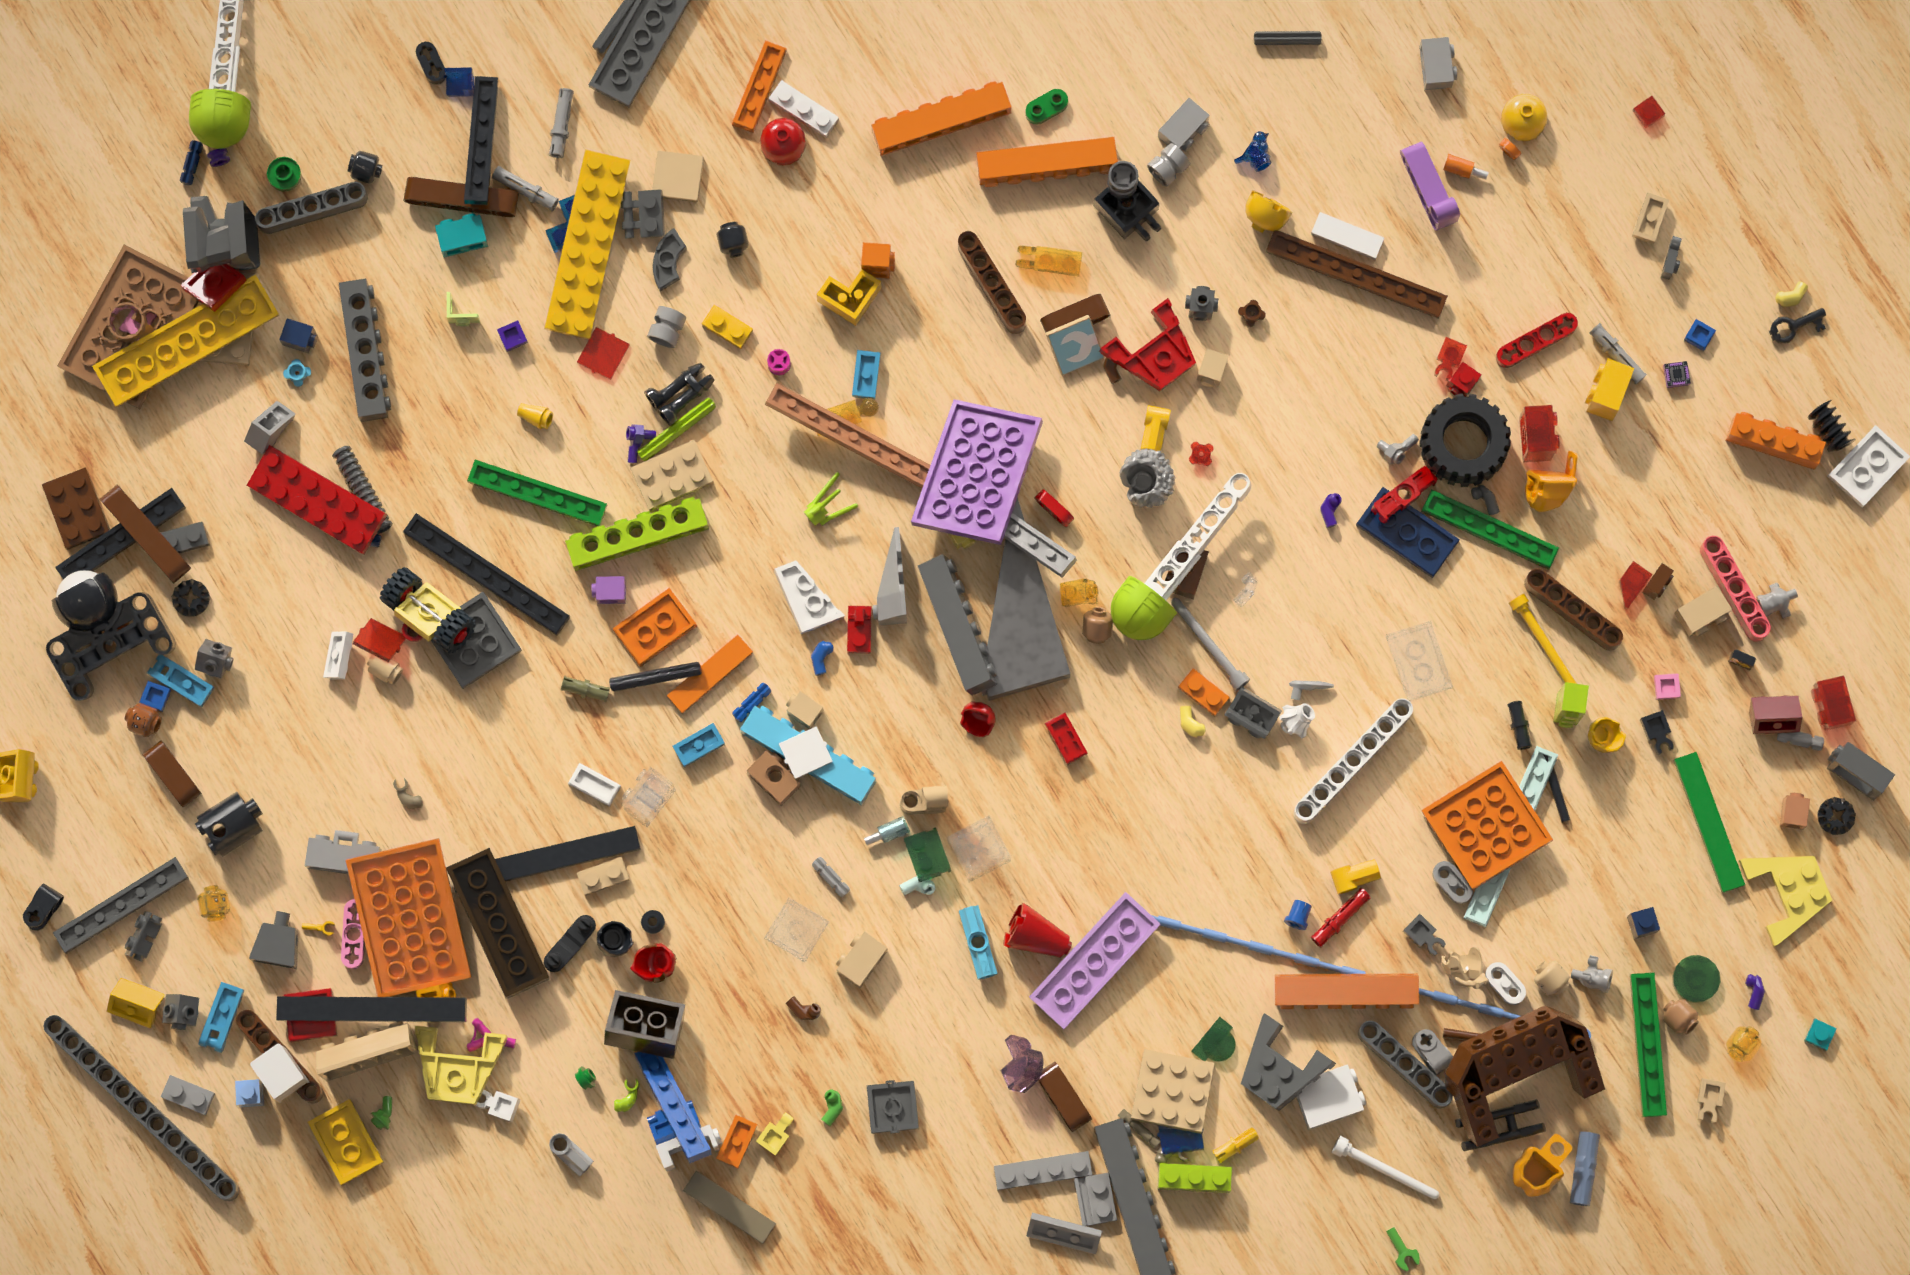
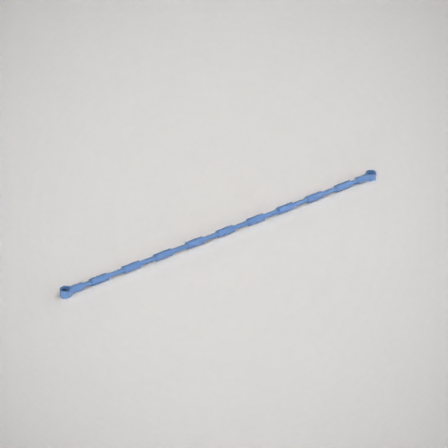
[1151,915,1591,1038]

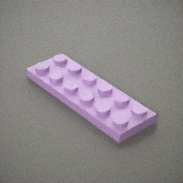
[1029,892,1161,1029]

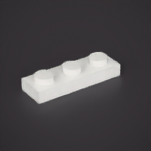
[769,80,839,138]

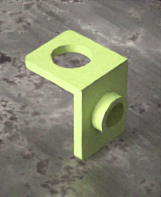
[447,292,480,326]

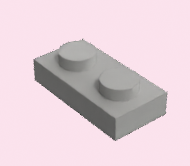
[161,1075,215,1115]

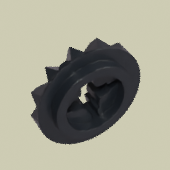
[171,579,210,617]
[1817,797,1856,835]

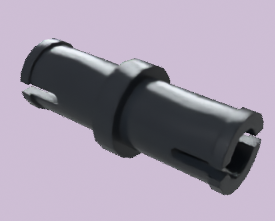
[1507,701,1532,750]

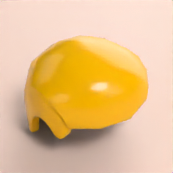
[1588,717,1626,753]

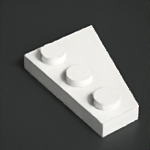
[774,561,845,634]

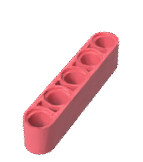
[1700,535,1771,642]

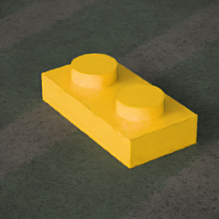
[701,305,753,349]

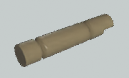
[1118,1109,1161,1148]

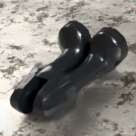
[644,363,715,426]

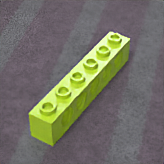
[565,497,709,571]

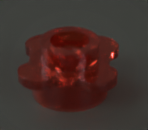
[1189,442,1214,466]

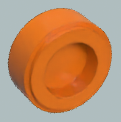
[1499,138,1521,160]

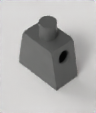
[249,911,298,969]

